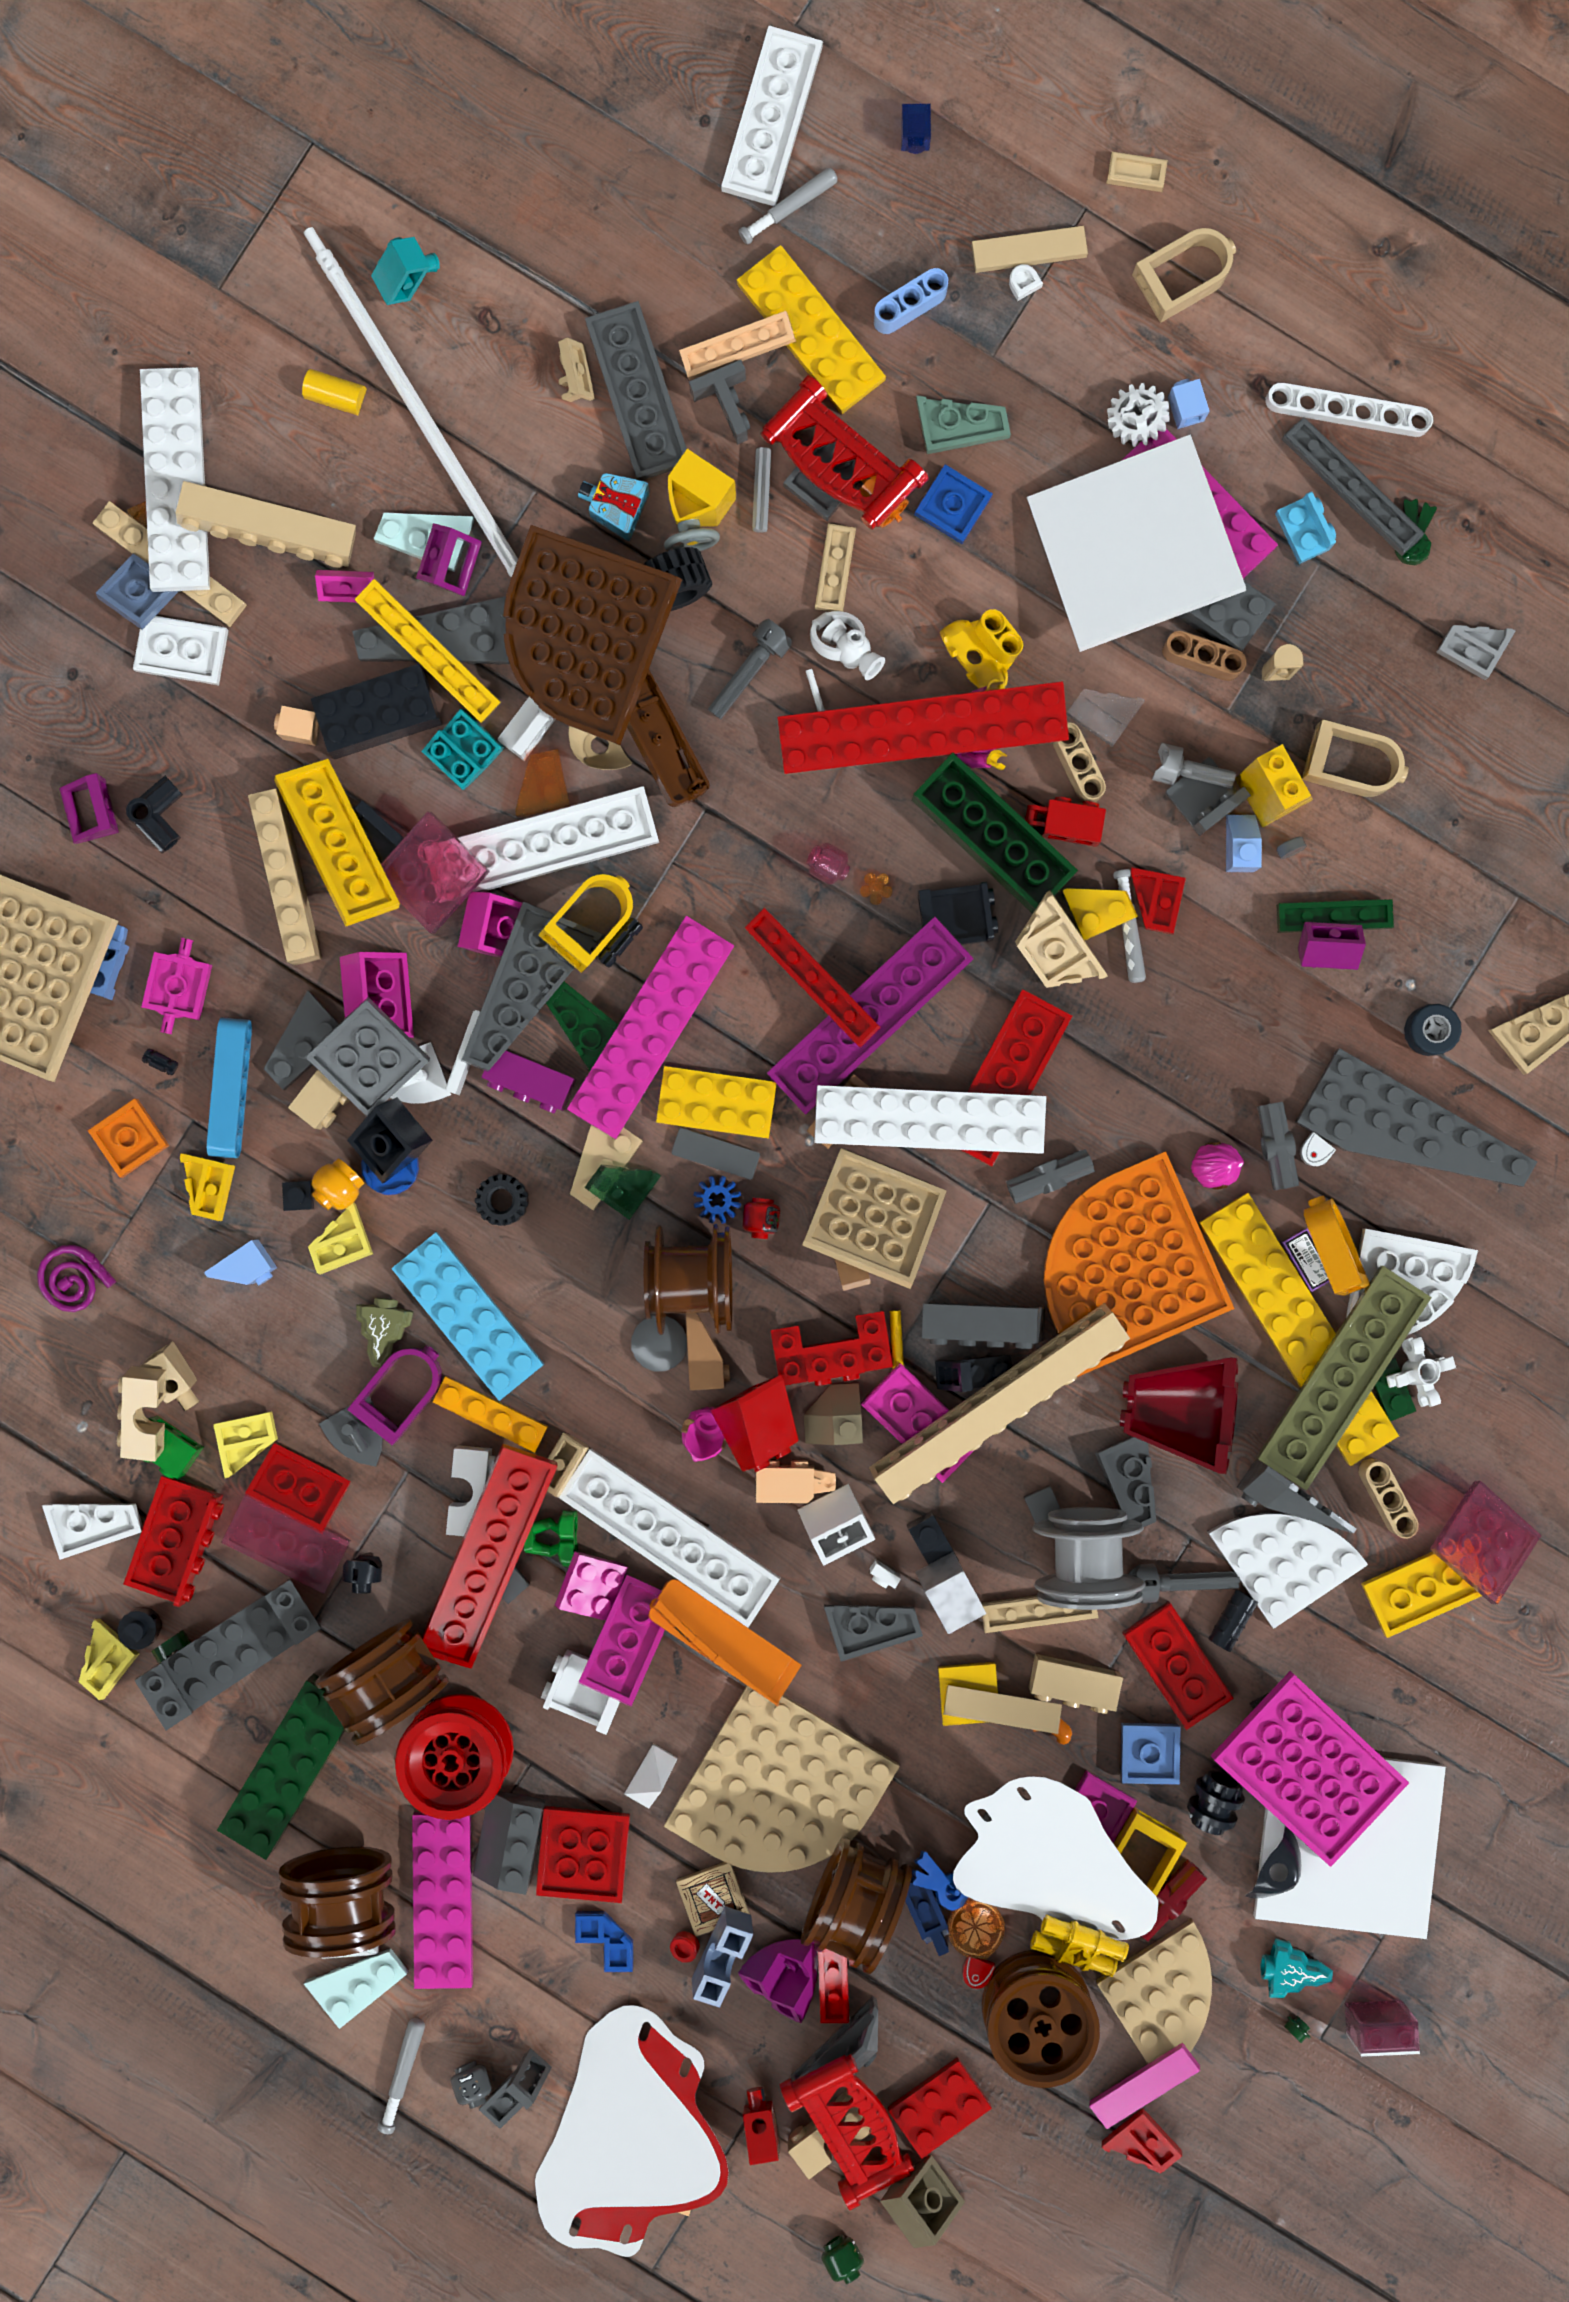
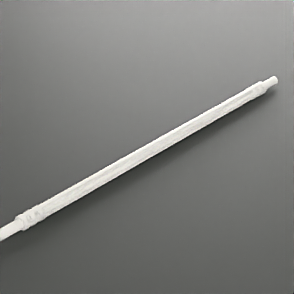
[304,227,518,577]

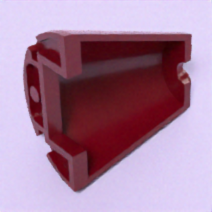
[1120,1357,1238,1474]

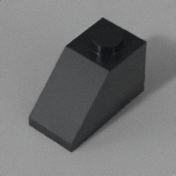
[907,1511,959,1565]

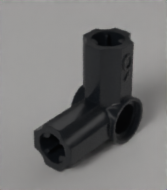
[126,775,183,854]

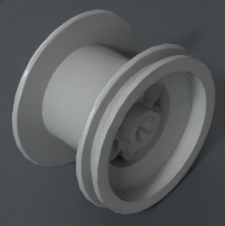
[1032,1507,1145,1610]

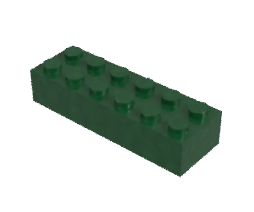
[912,753,1078,914]
[217,1673,345,1860]

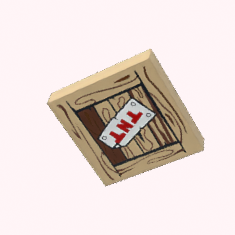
[676,1862,750,1937]

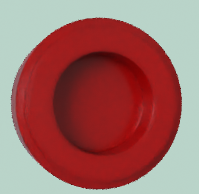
[670,1931,700,1963]

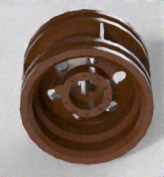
[314,1619,449,1746]
[801,1836,912,1974]
[279,1846,396,1958]

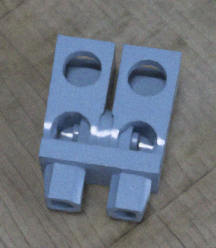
[90,925,129,1000]

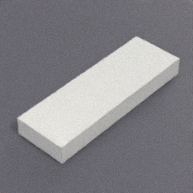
[445,1010,480,1095]

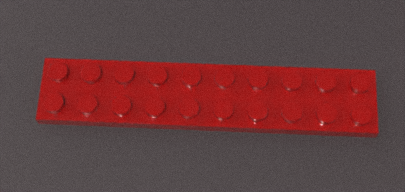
[777,681,1069,774]

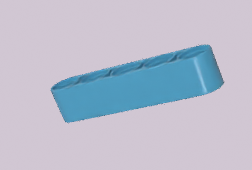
[207,1017,252,1158]

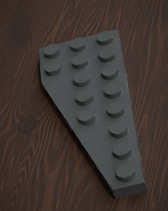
[1295,1048,1537,1187]

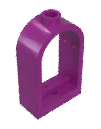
[347,1345,442,1445]

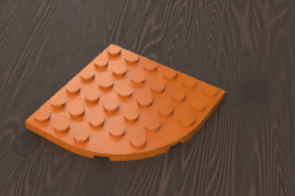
[1044,1151,1235,1377]

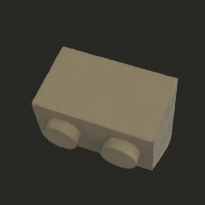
[880,2155,965,2248]

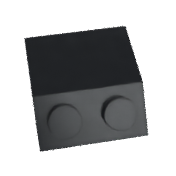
[347,1097,433,1184]

